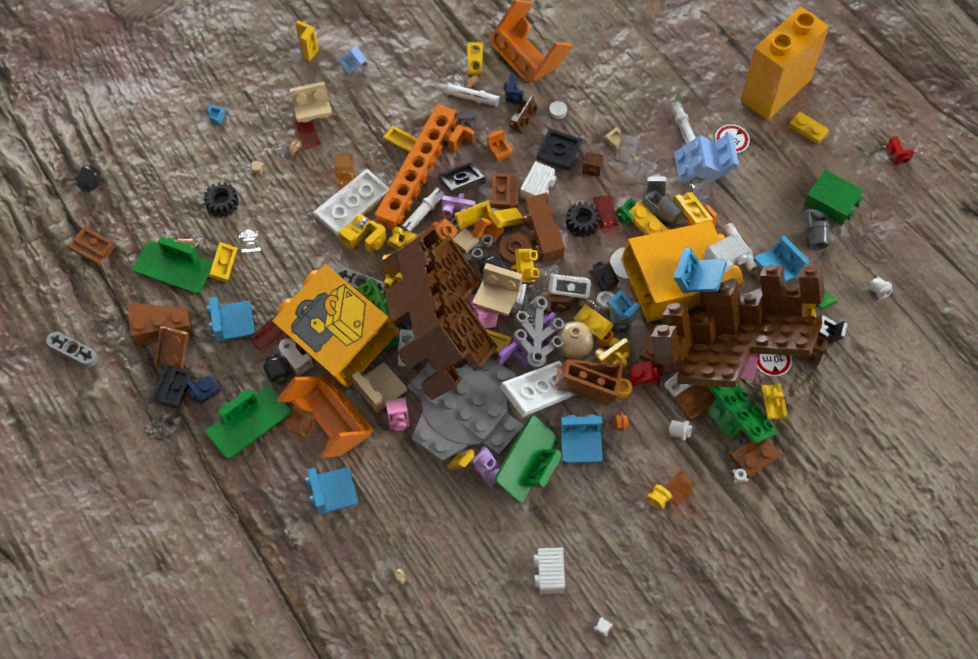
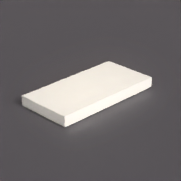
[313,169,389,237]
[500,361,577,417]

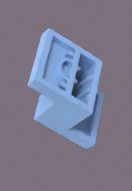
[674,133,739,185]

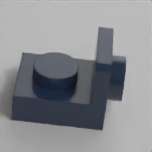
[187,375,220,404]

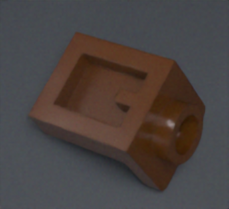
[582,152,604,176]
[544,294,570,316]
[800,335,828,366]

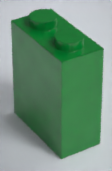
[804,170,864,225]

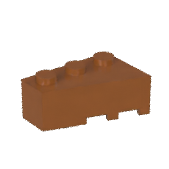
[523,192,565,263]
[127,302,193,346]
[555,359,623,406]

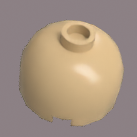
[555,321,594,360]

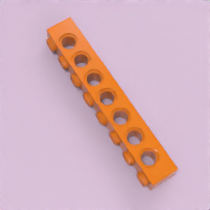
[375,104,458,230]

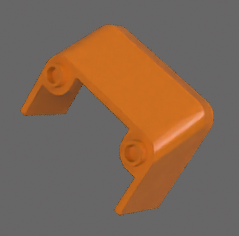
[491,0,573,82]
[276,376,373,458]

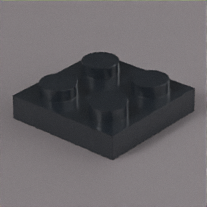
[536,128,583,171]
[438,162,486,196]

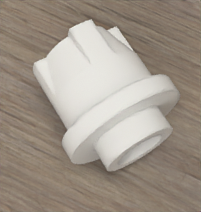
[869,276,892,299]
[669,420,692,441]

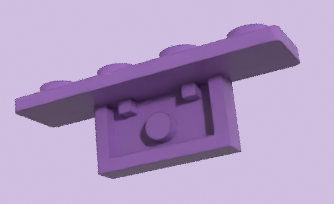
[497,312,556,369]

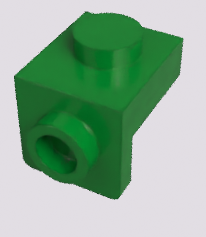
[615,197,637,226]

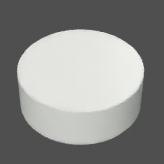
[549,101,567,119]
[597,291,614,311]

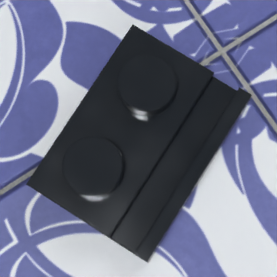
[151,365,193,409]

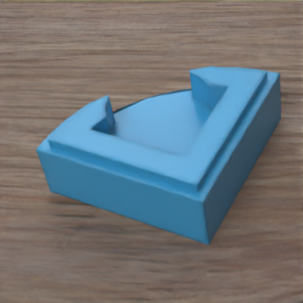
[207,105,226,126]

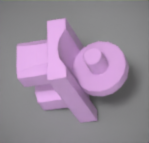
[442,193,475,218]
[471,447,501,487]

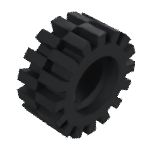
[204,182,239,218]
[566,202,600,237]

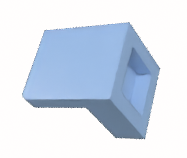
[338,46,366,74]

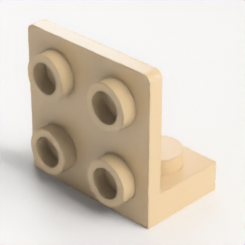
[290,82,332,122]
[472,263,523,316]
[352,363,407,413]

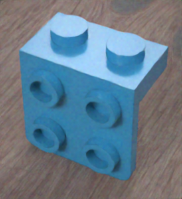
[753,236,810,282]
[674,248,727,293]
[207,297,255,342]
[560,414,603,464]
[305,467,358,515]

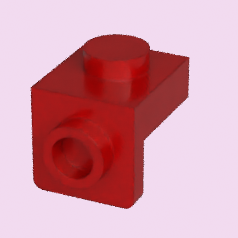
[886,136,915,165]
[629,361,661,386]

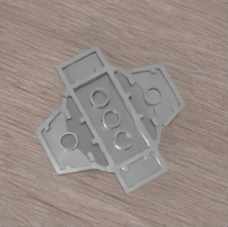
[407,357,523,463]

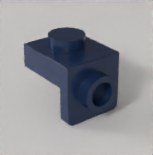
[504,74,524,104]

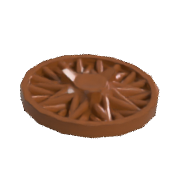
[498,232,533,264]

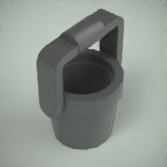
[641,191,682,226]
[803,209,830,250]

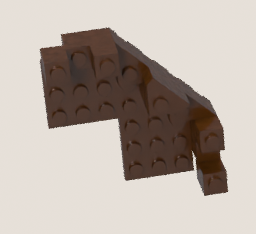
[380,225,498,401]
[651,265,825,388]

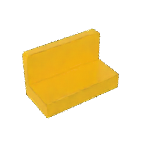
[296,21,319,62]

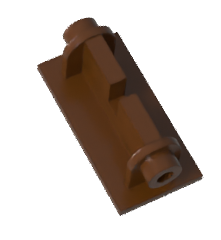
[509,96,538,134]

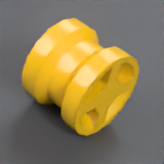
[646,484,672,510]

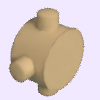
[250,161,264,174]
[394,569,406,584]

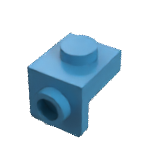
[606,290,640,321]

